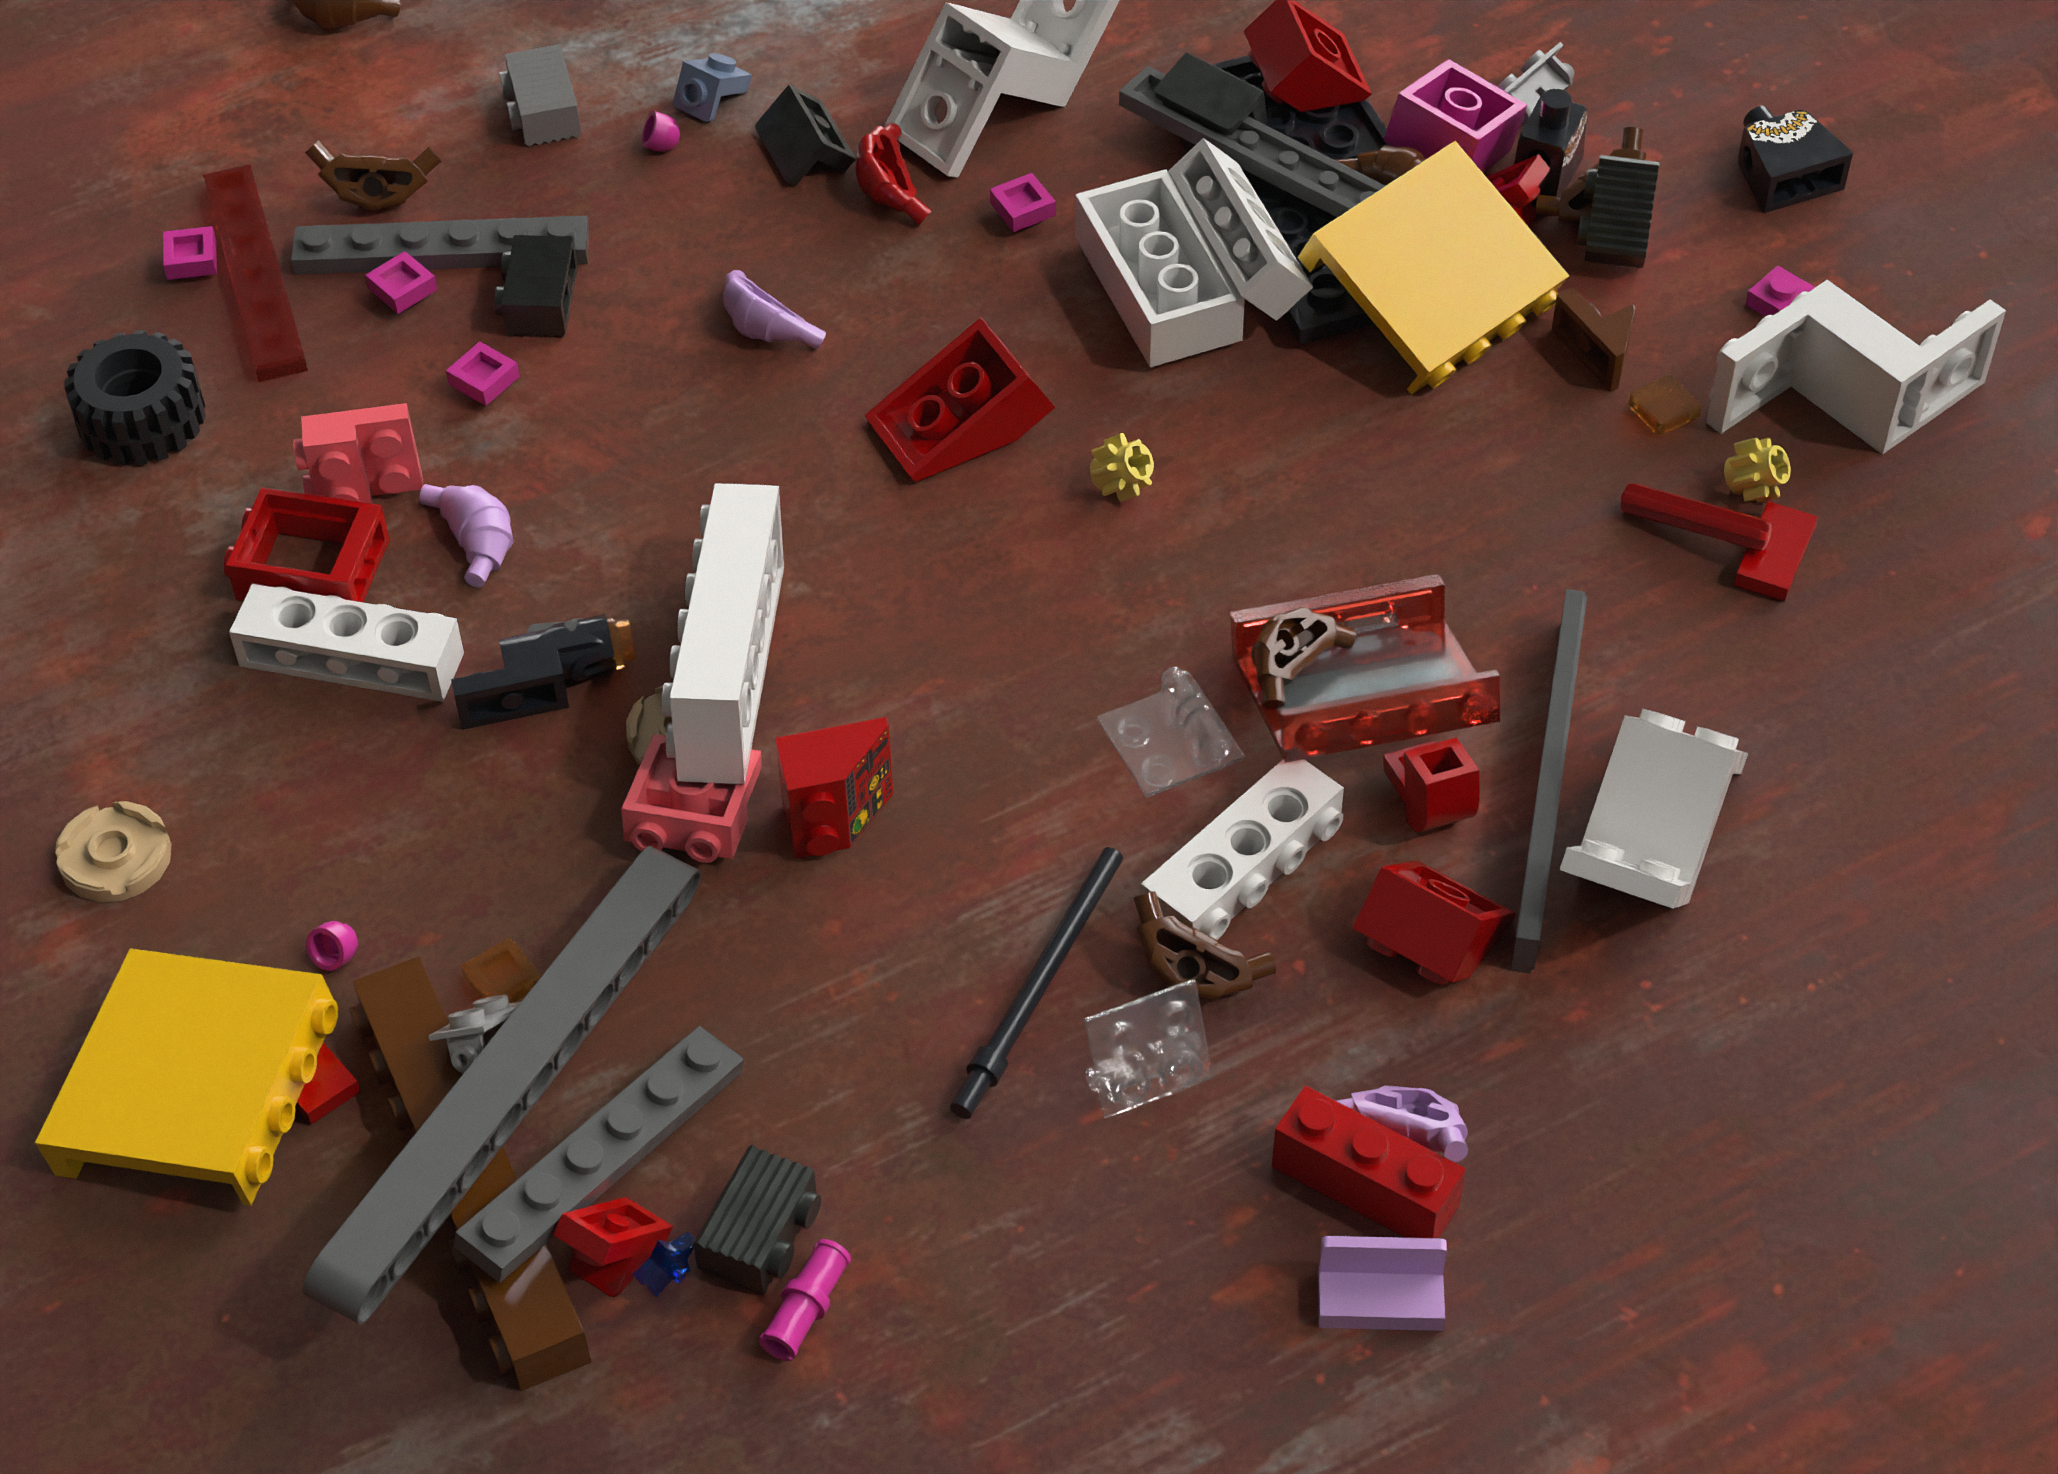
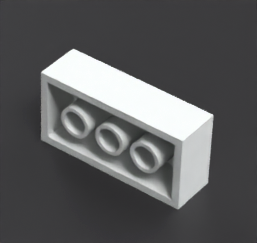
[1075,169,1245,367]

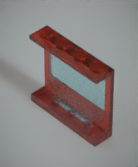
[1230,574,1500,763]

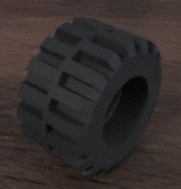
[64,330,206,465]

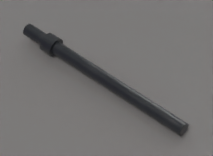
[950,847,1123,1119]

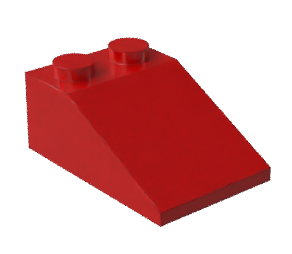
[864,317,1056,482]

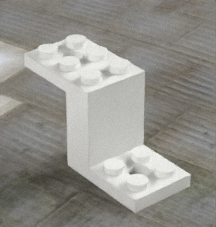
[884,0,1120,178]
[1706,280,2006,454]
[1559,708,1748,909]

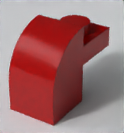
[1383,737,1480,832]

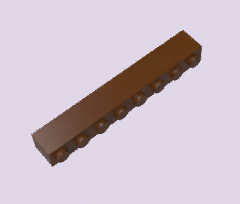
[349,956,591,1391]

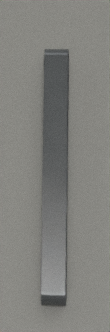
[303,846,701,1324]

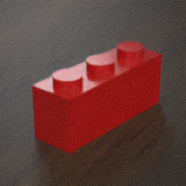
[1272,1085,1466,1239]

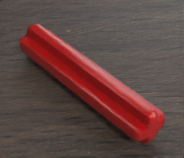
[1620,483,1772,551]

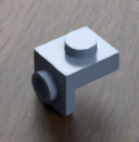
[673,53,752,122]

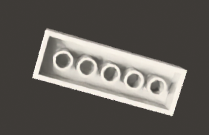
[662,483,784,784]

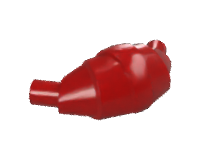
[855,123,932,225]

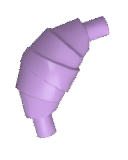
[723,270,826,350]
[419,484,513,587]
[1337,1086,1468,1162]

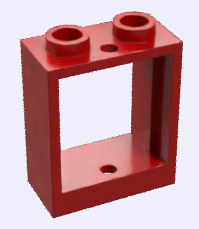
[223,487,390,602]

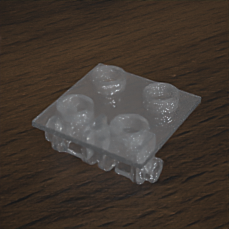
[1097,667,1245,798]
[1084,979,1213,1119]

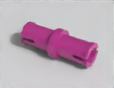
[759,1239,851,1361]

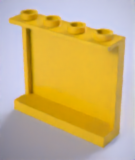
[1297,141,1569,395]
[35,948,338,1206]

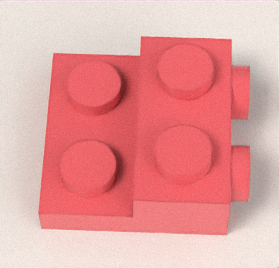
[293,403,423,504]
[621,734,762,863]

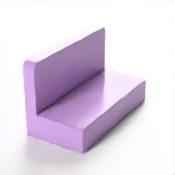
[1318,1236,1447,1331]

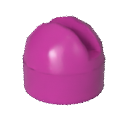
[641,111,680,152]
[306,921,358,971]

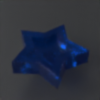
[632,1232,695,1297]

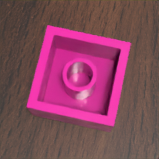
[1383,59,1527,172]

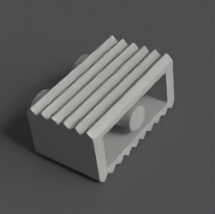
[499,44,581,147]

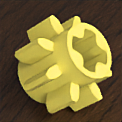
[1090,433,1154,502]
[1724,437,1791,503]

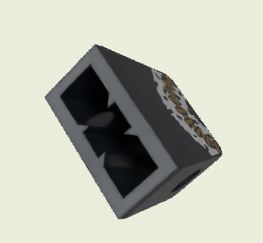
[1514,89,1588,209]
[1738,106,1853,213]

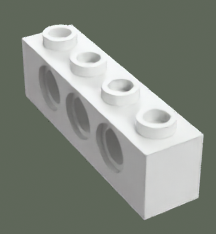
[1168,138,1313,321]
[229,584,464,702]
[1141,751,1344,940]

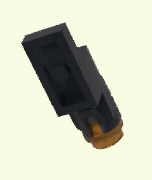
[451,614,637,730]

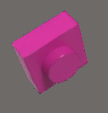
[990,173,1056,232]
[163,226,217,280]
[365,251,437,314]
[1745,266,1816,317]
[446,342,520,406]

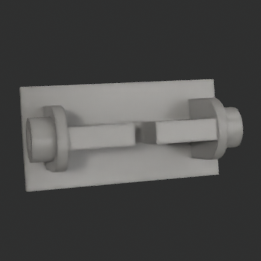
[1497,42,1575,127]
[429,995,521,1074]

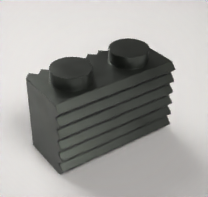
[1577,155,1659,268]
[494,235,578,338]
[693,1145,821,1294]

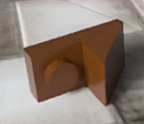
[1551,287,1636,392]

